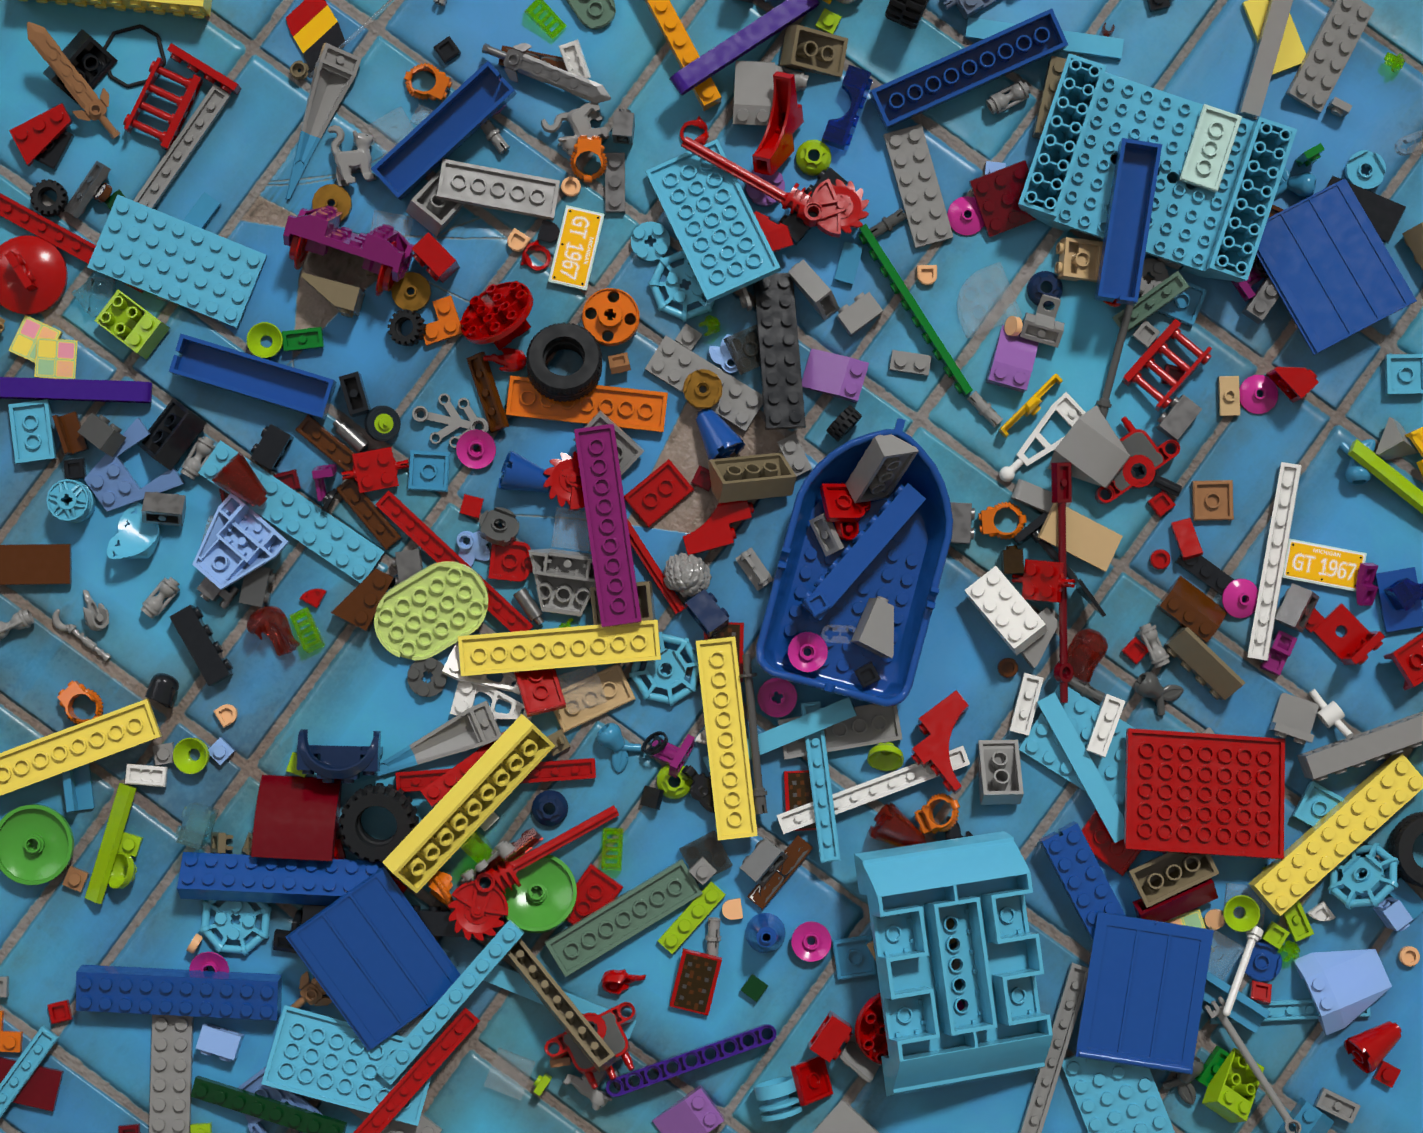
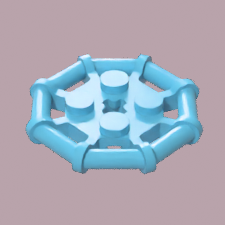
[648,250,715,322]
[629,632,699,706]
[1328,843,1399,910]
[199,900,272,956]

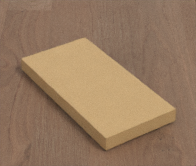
[1037,503,1123,572]
[554,663,636,733]

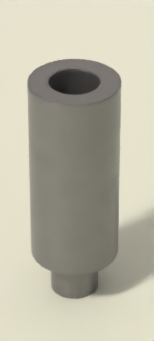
[333,419,369,453]
[513,587,544,626]

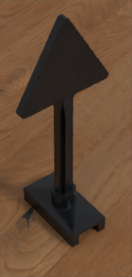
[1014,512,1106,617]

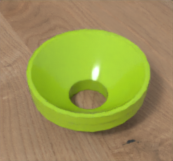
[796,140,831,176]
[247,322,283,358]
[173,738,209,774]
[867,742,904,771]
[656,764,693,799]
[108,852,137,889]
[1223,895,1260,932]

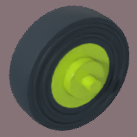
[364,406,401,441]

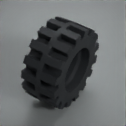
[30,179,69,217]
[387,309,426,346]
[826,405,862,441]

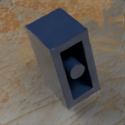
[685,589,729,639]

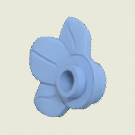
[709,334,749,374]
[457,531,491,566]

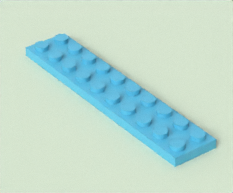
[198,440,385,583]

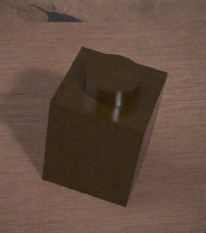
[1001,545,1024,575]

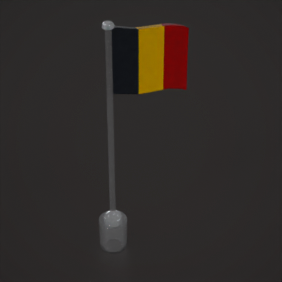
[286,0,395,78]

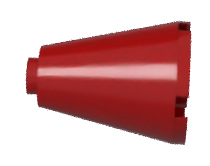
[1344,1021,1402,1073]

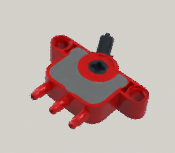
[1095,416,1182,504]
[544,1002,637,1089]

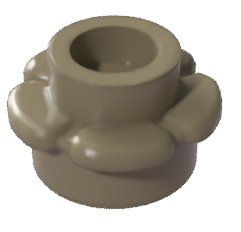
[290,60,309,80]

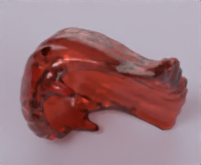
[247,606,300,656]
[1057,629,1108,682]

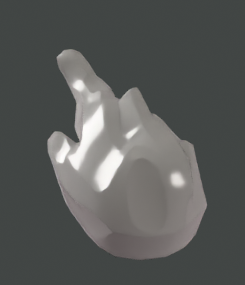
[83,590,109,631]

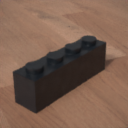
[778,167,848,245]
[170,605,233,686]

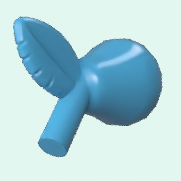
[1275,167,1316,198]
[1339,439,1376,485]
[596,723,641,773]

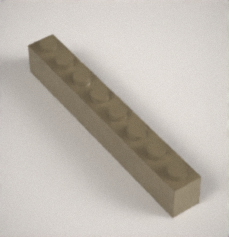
[505,938,616,1074]

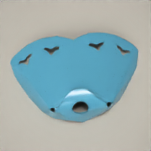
[107,501,161,559]

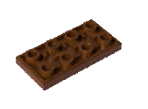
[0,544,72,585]

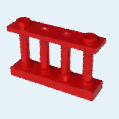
[123,57,204,151]
[1122,318,1212,412]

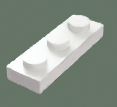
[1009,673,1044,736]
[1085,694,1125,758]

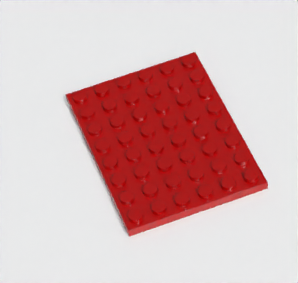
[1124,728,1285,859]

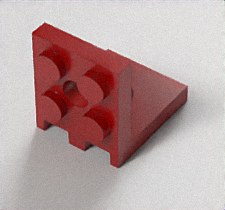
[1313,603,1385,665]

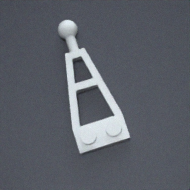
[999,392,1086,482]

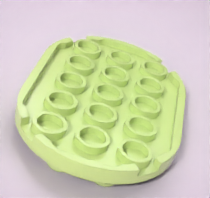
[374,561,489,661]

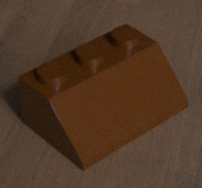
[1156,575,1227,643]

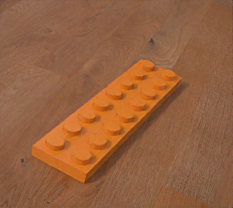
[506,375,668,433]

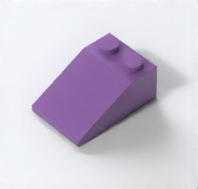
[986,325,1039,393]
[802,348,869,404]
[652,1085,724,1133]

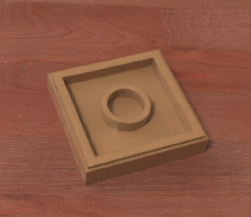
[1192,480,1234,521]

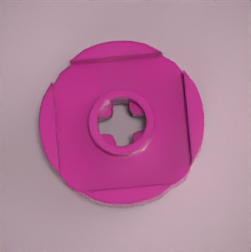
[757,678,797,717]

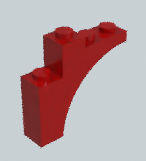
[752,71,804,176]
[683,500,755,556]
[911,690,969,794]

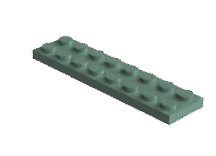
[545,859,703,977]

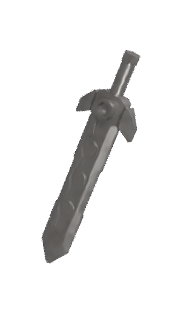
[482,43,611,103]

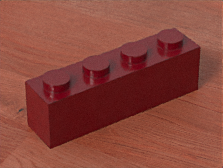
[1133,878,1218,922]

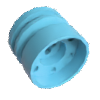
[46,479,96,523]
[753,1076,802,1122]

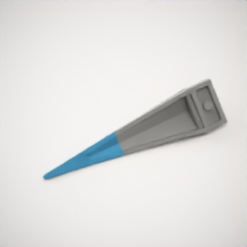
[286,43,362,200]
[352,701,502,784]

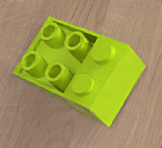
[94,289,170,359]
[1202,1048,1264,1123]

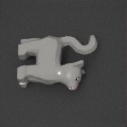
[541,102,609,156]
[327,125,377,187]
[562,1068,633,1111]

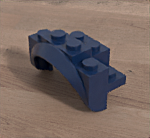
[297,729,383,783]

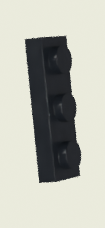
[1175,554,1234,596]

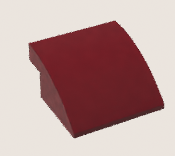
[251,775,342,861]

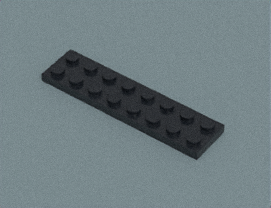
[753,273,806,430]

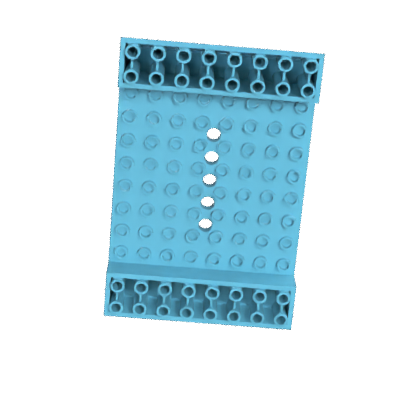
[1018,53,1297,282]
[854,831,1053,1097]

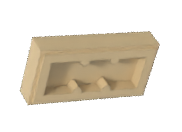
[1218,376,1240,416]

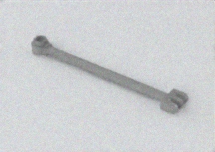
[1204,996,1302,1133]

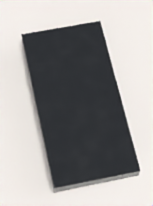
[1326,175,1406,244]

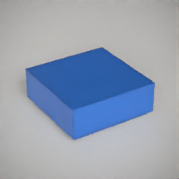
[804,590,832,618]

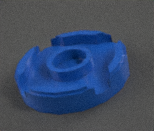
[1245,941,1282,982]

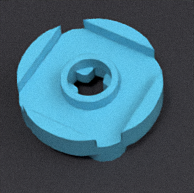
[1344,150,1386,190]
[631,222,670,262]

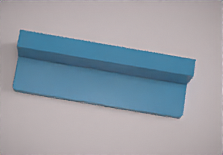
[62,763,95,812]
[1203,971,1270,1033]

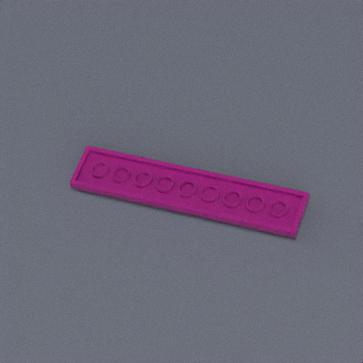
[574,424,642,628]

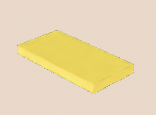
[1242,0,1306,76]

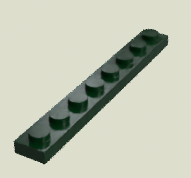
[191,1076,347,1133]

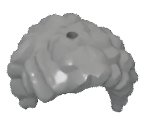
[664,553,712,597]

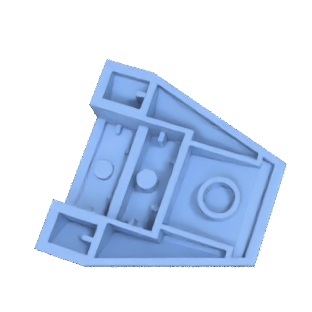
[192,492,289,590]
[1293,949,1392,1035]

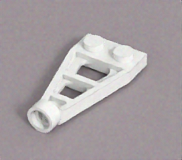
[442,642,520,695]
[450,681,532,721]

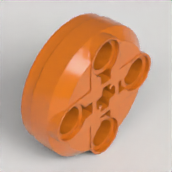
[582,288,640,347]

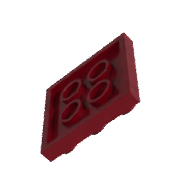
[969,160,1036,237]

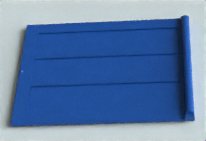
[1256,178,1417,355]
[285,867,461,1051]
[1075,912,1214,1075]

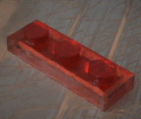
[487,828,544,870]

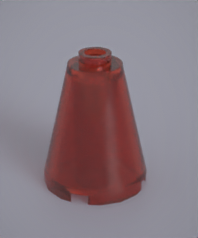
[212,452,268,507]
[869,802,926,847]

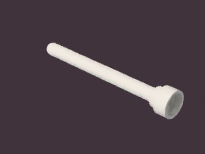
[1223,926,1264,1016]

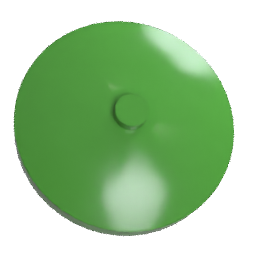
[0,804,74,885]
[501,854,577,933]

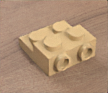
[1054,237,1103,282]

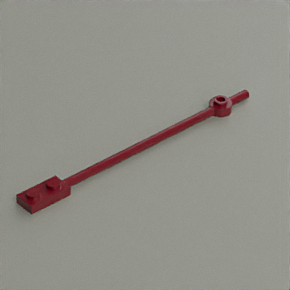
[1051,462,1074,703]

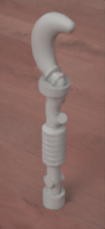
[52,609,111,662]

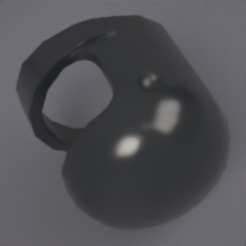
[145,673,179,709]

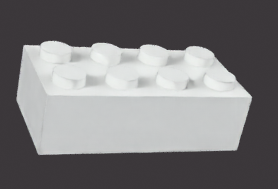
[965,566,1048,656]

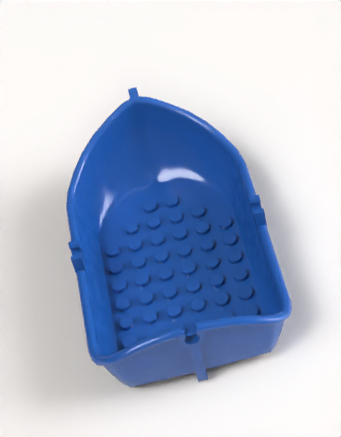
[756,418,953,707]

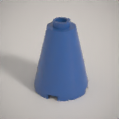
[696,408,745,460]
[498,451,551,493]
[746,913,785,953]

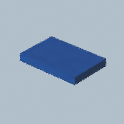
[1375,567,1423,632]

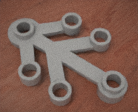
[412,393,489,449]
[460,841,515,884]

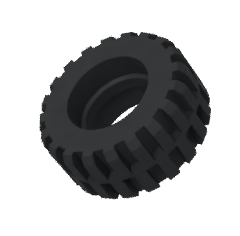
[885,0,929,29]
[339,783,419,863]

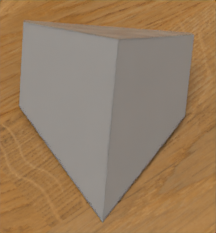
[1375,417,1419,461]

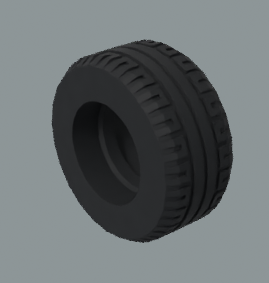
[526,323,602,402]
[1388,812,1423,888]

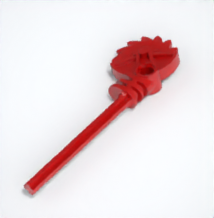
[681,136,869,238]
[543,451,685,614]
[448,805,619,941]

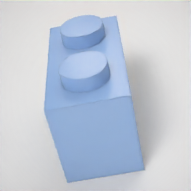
[1373,897,1413,931]
[196,1023,244,1062]

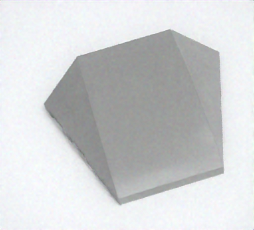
[1048,405,1131,488]
[528,548,596,616]

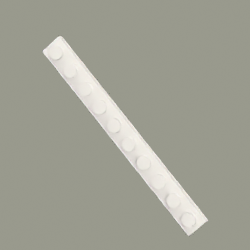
[1247,462,1302,661]
[776,746,970,834]

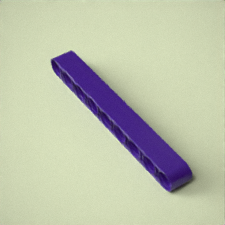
[669,0,820,96]
[0,377,152,403]
[606,1024,777,1097]

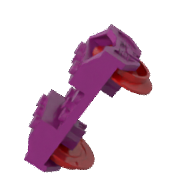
[283,205,414,297]

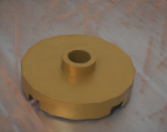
[312,184,352,222]
[391,272,431,312]
[683,369,723,409]

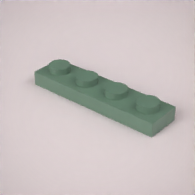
[1112,271,1190,332]

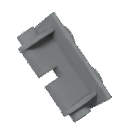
[735,548,774,591]

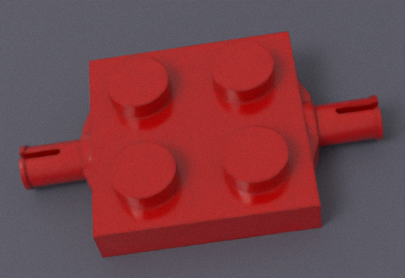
[341,447,409,493]
[1012,559,1075,602]

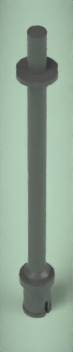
[1096,272,1143,419]
[739,654,768,814]

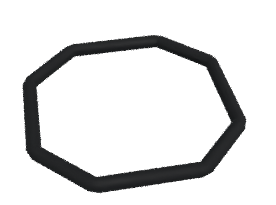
[103,24,166,88]

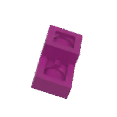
[1356,563,1378,606]
[1260,630,1297,676]

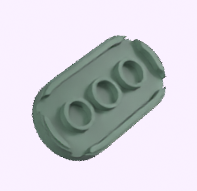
[566,0,616,30]

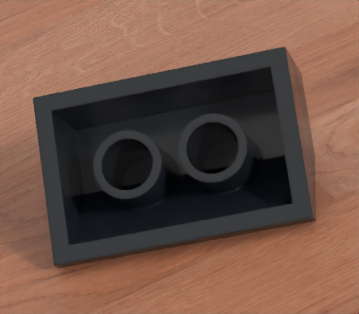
[43,29,118,105]
[137,397,207,470]

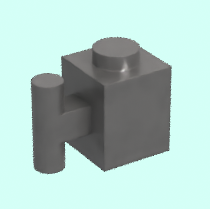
[197,577,240,609]

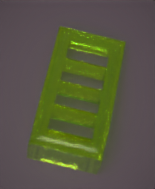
[524,0,567,39]
[289,607,325,653]
[601,828,623,871]

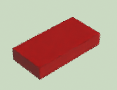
[1171,518,1203,560]

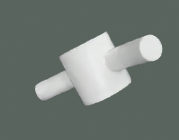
[1309,689,1354,739]

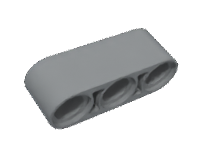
[1011,479,1071,514]

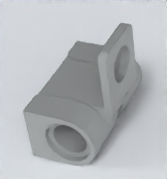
[1020,294,1065,348]

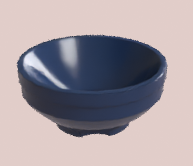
[1027,271,1063,307]
[532,790,568,826]

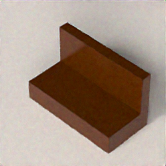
[52,411,89,456]

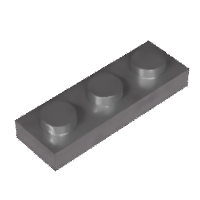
[605,153,625,213]
[64,161,111,218]

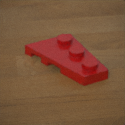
[9,103,72,166]

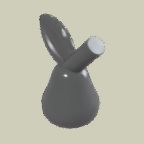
[1134,672,1184,715]
[1162,1056,1204,1105]

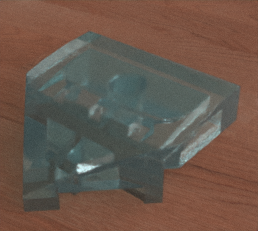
[71,277,117,317]

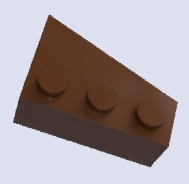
[331,569,395,631]

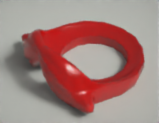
[680,116,709,145]
[521,240,551,271]

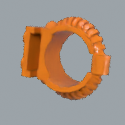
[403,63,452,102]
[570,135,608,183]
[978,502,1027,540]
[57,680,104,724]
[914,793,960,834]
[427,871,454,909]

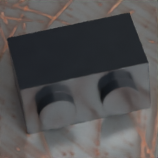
[339,371,371,417]
[251,424,294,471]

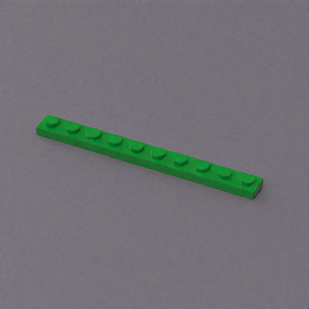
[857,224,973,397]

